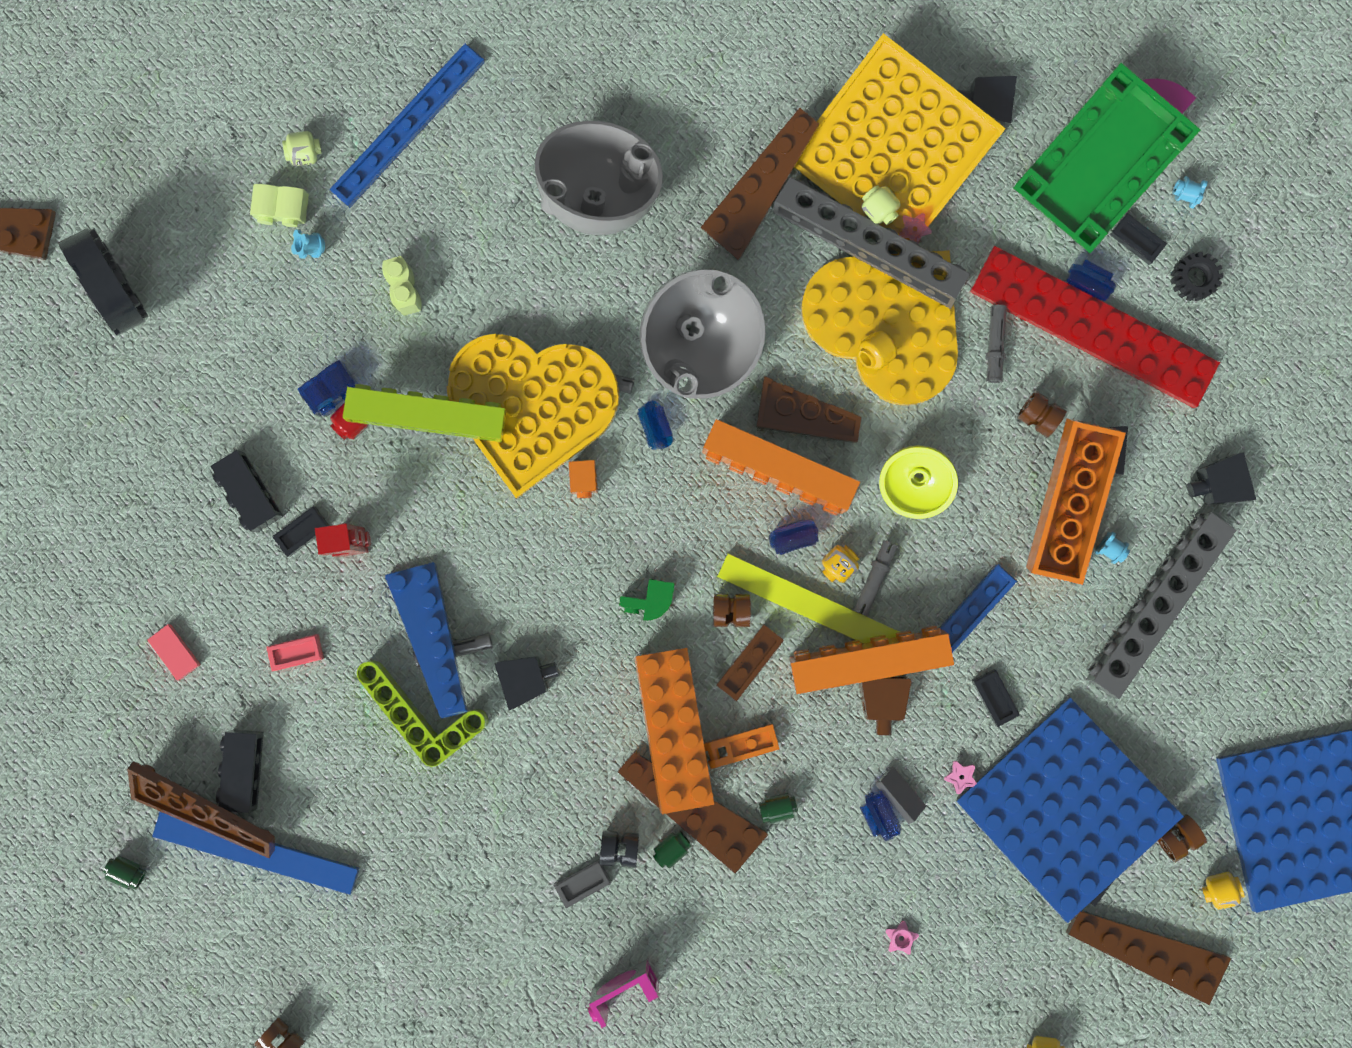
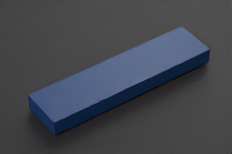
[939,564,1017,653]

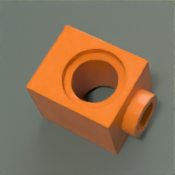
[569,460,598,498]

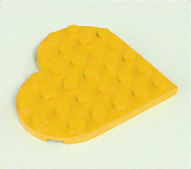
[801,250,958,405]
[446,334,619,498]

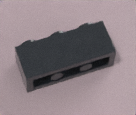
[210,450,284,533]
[216,730,264,813]

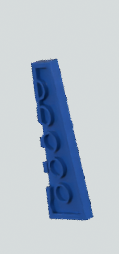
[385,562,468,718]

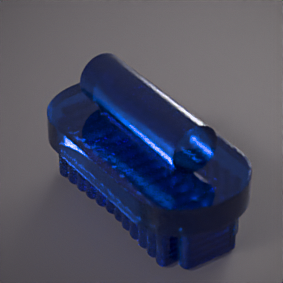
[1066,259,1117,301]
[637,400,673,450]
[769,519,819,555]
[859,791,902,841]

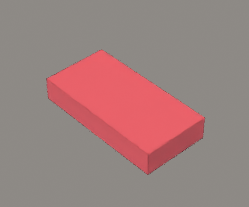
[147,624,201,681]
[266,634,324,672]

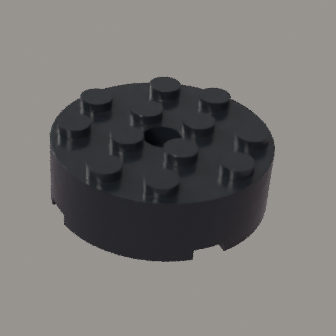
[58,228,148,336]

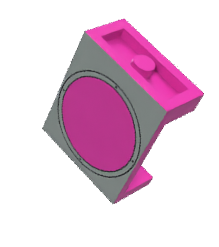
[588,959,659,1028]

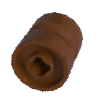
[1017,390,1067,438]
[713,594,751,627]
[1158,814,1207,863]
[254,1017,305,1048]

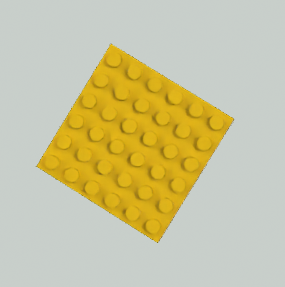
[795,33,1006,242]

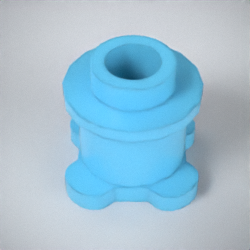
[1172,176,1208,209]
[291,230,325,259]
[1094,531,1130,564]

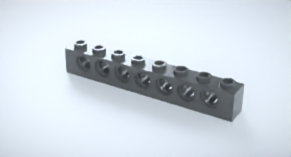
[773,177,970,309]
[1086,512,1237,699]

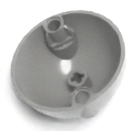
[534,121,663,235]
[639,269,765,399]

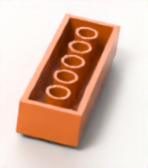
[1026,418,1126,585]
[702,419,860,516]
[789,626,954,694]
[634,648,714,814]

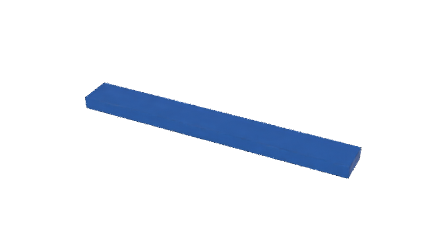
[329,43,485,208]
[152,812,360,895]

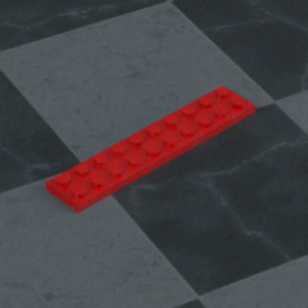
[969,246,1220,408]

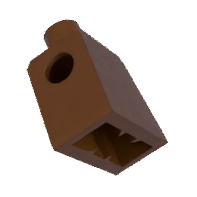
[859,677,911,736]

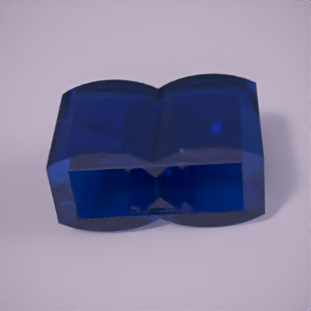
[297,360,358,417]

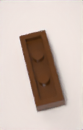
[716,624,784,701]

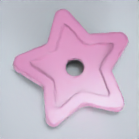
[944,761,977,794]
[885,921,919,955]

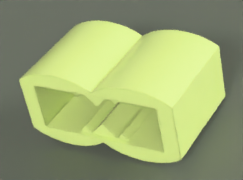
[250,184,309,227]
[382,256,422,316]

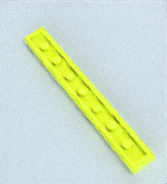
[717,554,899,643]

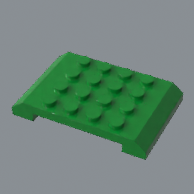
[1013,63,1201,253]

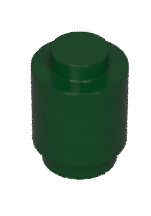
[758,792,798,824]
[653,830,692,869]
[103,855,147,890]

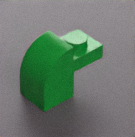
[619,579,675,621]

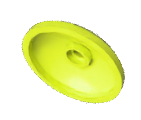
[879,445,958,519]

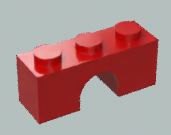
[315,523,371,557]

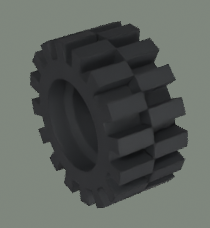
[1170,252,1224,301]

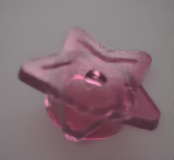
[899,213,932,244]

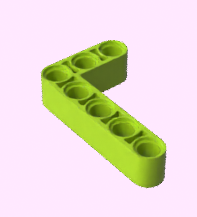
[357,661,488,767]

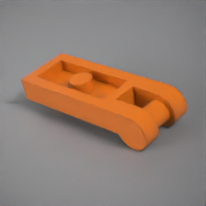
[704,723,780,769]

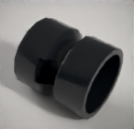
[600,830,639,868]

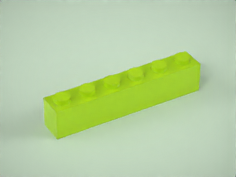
[343,384,506,442]

